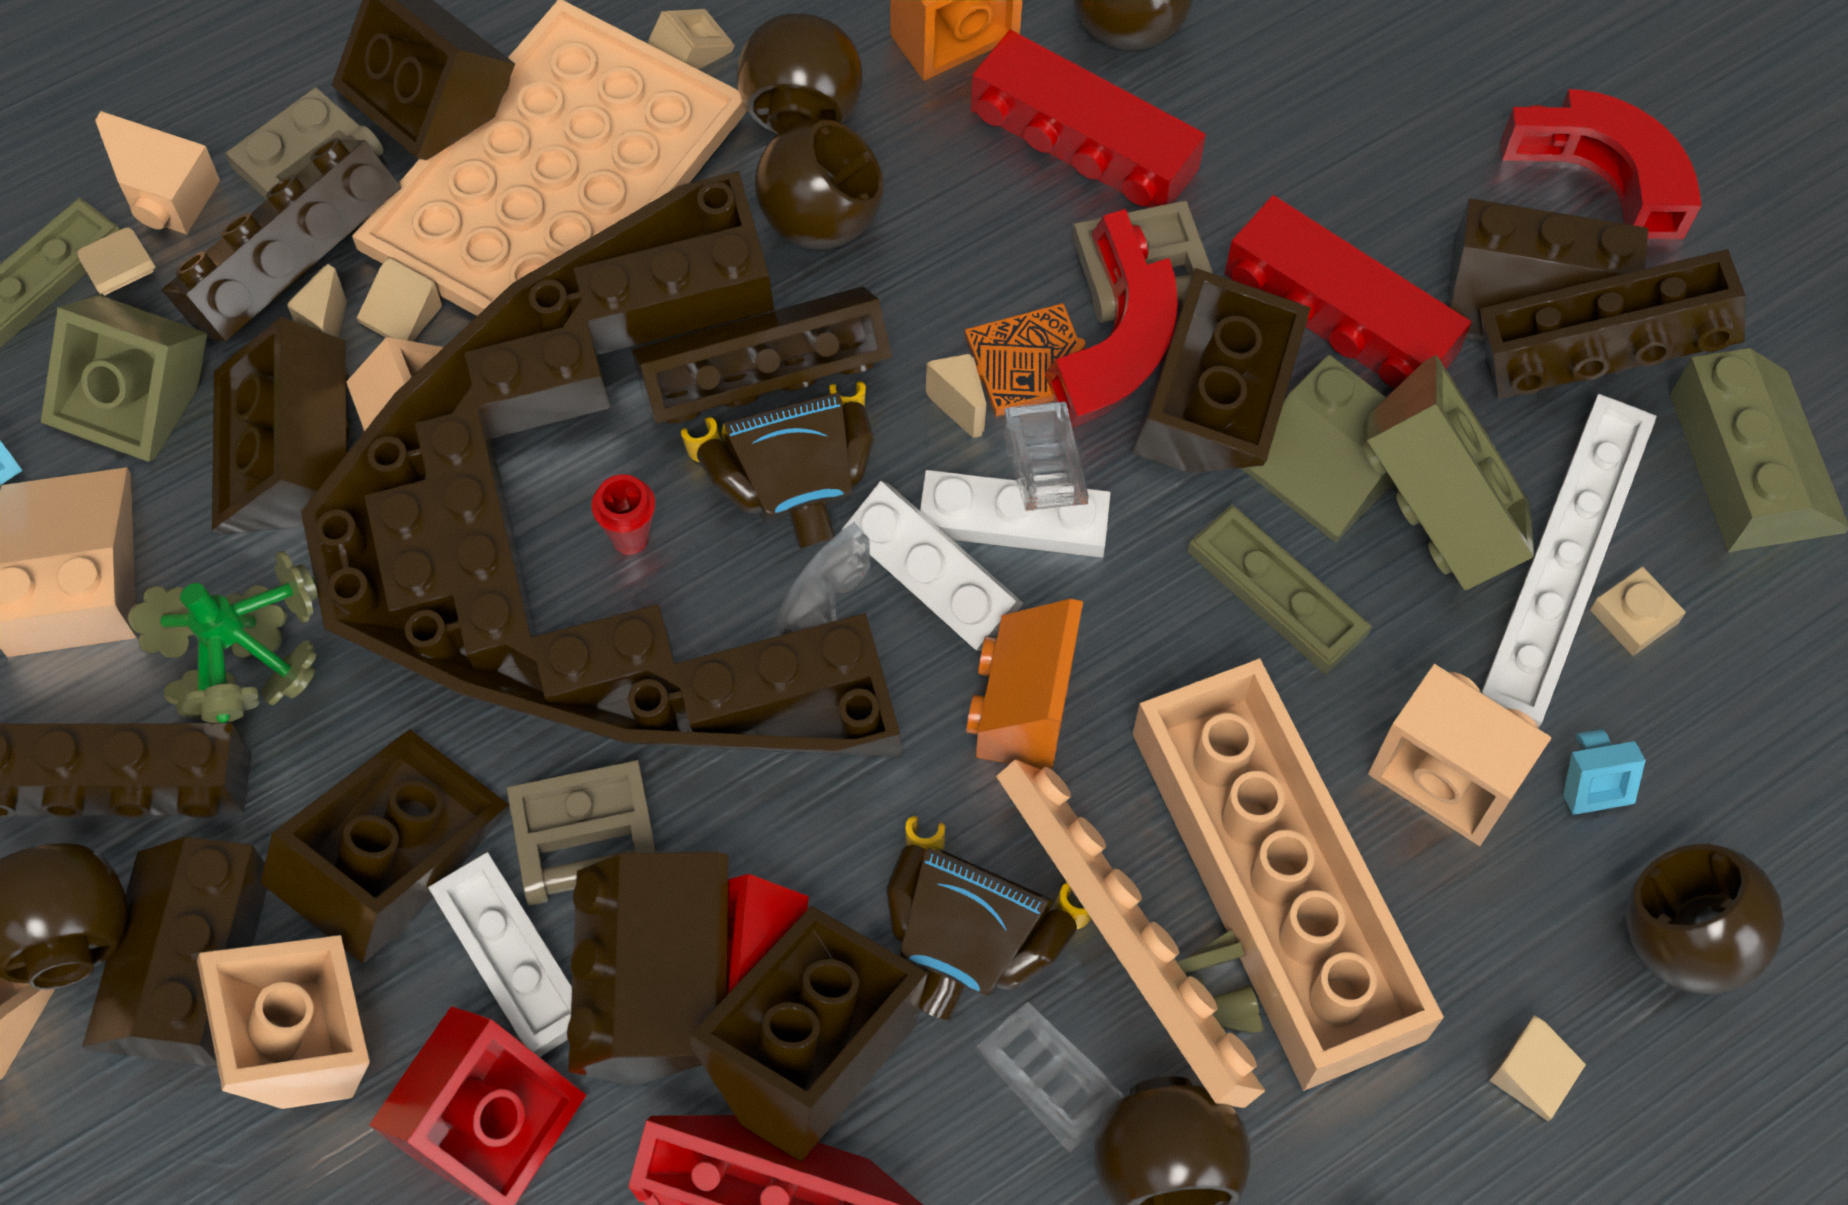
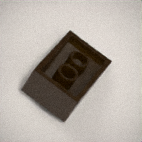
[261,729,510,964]

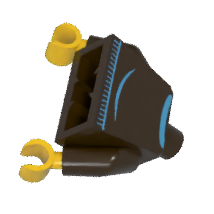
[681,381,874,550]
[886,816,1091,1021]

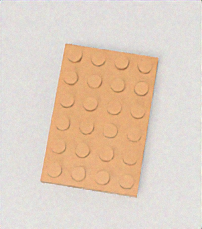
[352,0,747,316]

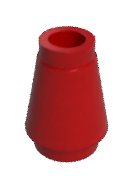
[591,474,655,555]

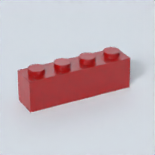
[971,29,1206,208]
[1224,195,1472,389]

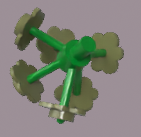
[128,550,317,723]

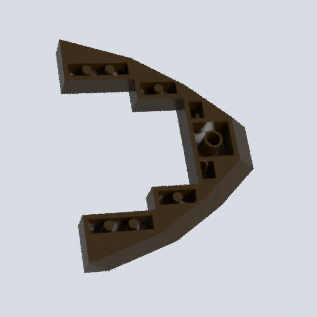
[301,171,902,757]

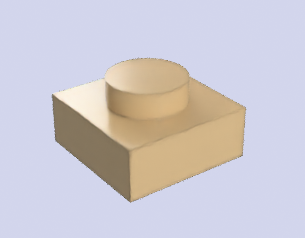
[1590,566,1686,656]

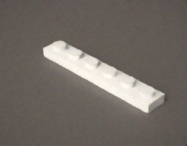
[1481,394,1657,727]

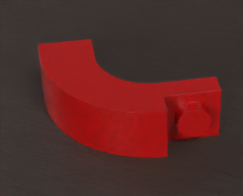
[1500,89,1702,239]
[1045,208,1178,430]

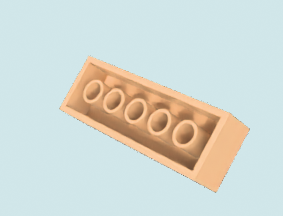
[1132,659,1444,1091]

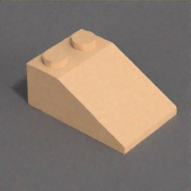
[0,467,137,657]

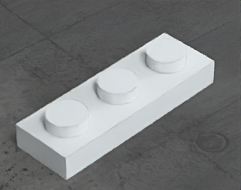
[920,470,1111,558]
[842,481,1024,651]
[428,852,572,1057]

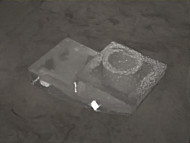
[776,522,870,636]

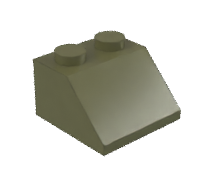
[40,295,207,462]
[1240,354,1394,543]

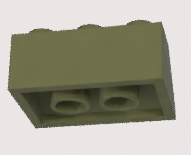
[1670,348,1848,552]
[1363,354,1534,591]

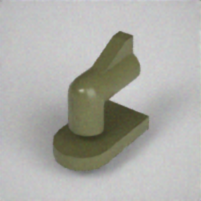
[1177,929,1264,1034]

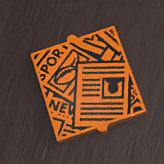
[965,303,1086,417]

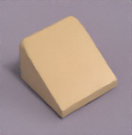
[648,9,735,70]
[77,228,156,295]
[357,257,442,342]
[287,264,347,338]
[925,354,986,438]
[1489,1015,1586,1122]

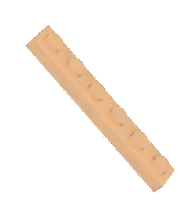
[996,759,1265,1108]

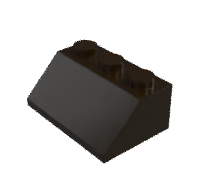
[331,0,515,161]
[1446,198,1648,343]
[1132,268,1311,473]
[212,317,349,534]
[82,837,267,1067]
[567,851,729,1086]
[689,906,928,1162]

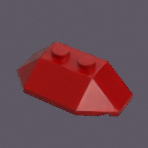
[628,1115,923,1205]

